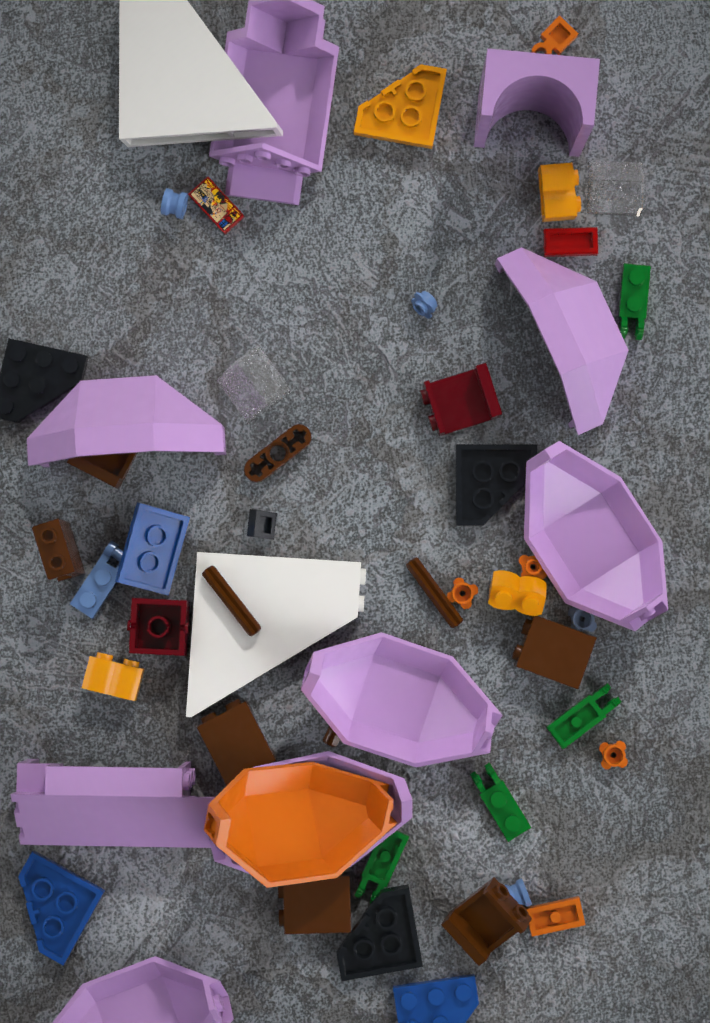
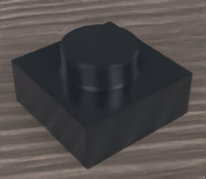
[247,509,277,540]

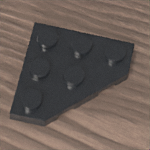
[0,338,89,423]
[455,444,537,526]
[336,884,423,981]

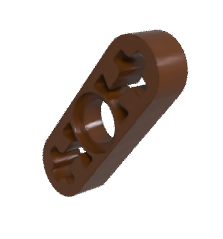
[244,424,312,483]

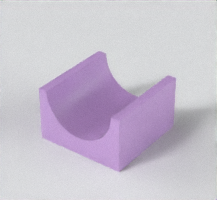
[474,48,600,157]

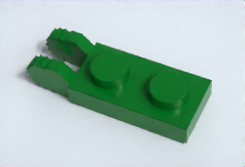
[618,263,651,340]
[546,683,622,749]
[470,762,531,842]
[354,830,409,904]

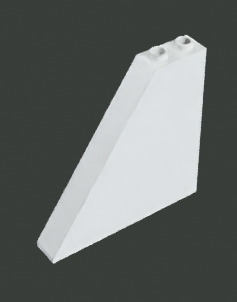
[119,0,283,147]
[186,552,366,717]

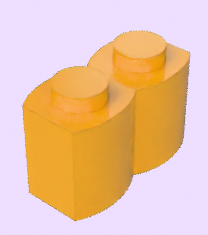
[538,162,581,222]
[488,570,547,616]
[81,652,145,701]

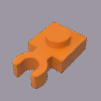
[531,15,579,55]

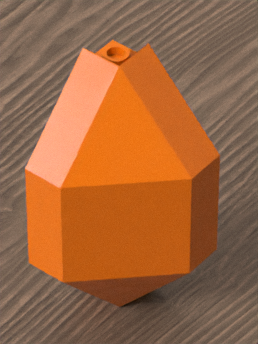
[204,762,397,888]

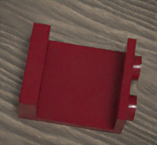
[420,363,502,436]

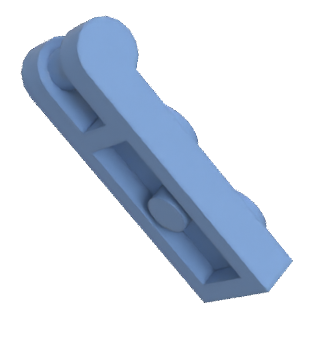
[70,541,123,619]

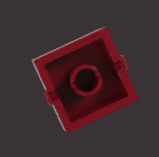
[127,598,190,656]

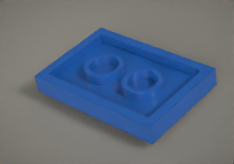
[115,502,190,596]

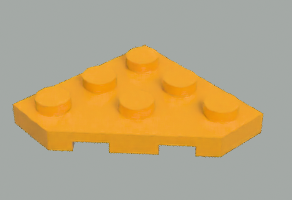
[354,64,447,149]

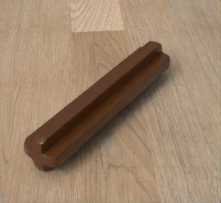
[406,557,463,628]
[202,566,261,636]

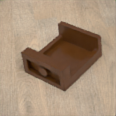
[67,452,138,489]
[32,518,86,582]
[512,616,597,689]
[197,699,277,786]
[278,872,351,934]
[441,877,532,966]

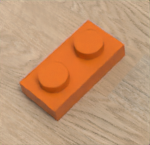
[525,896,586,937]

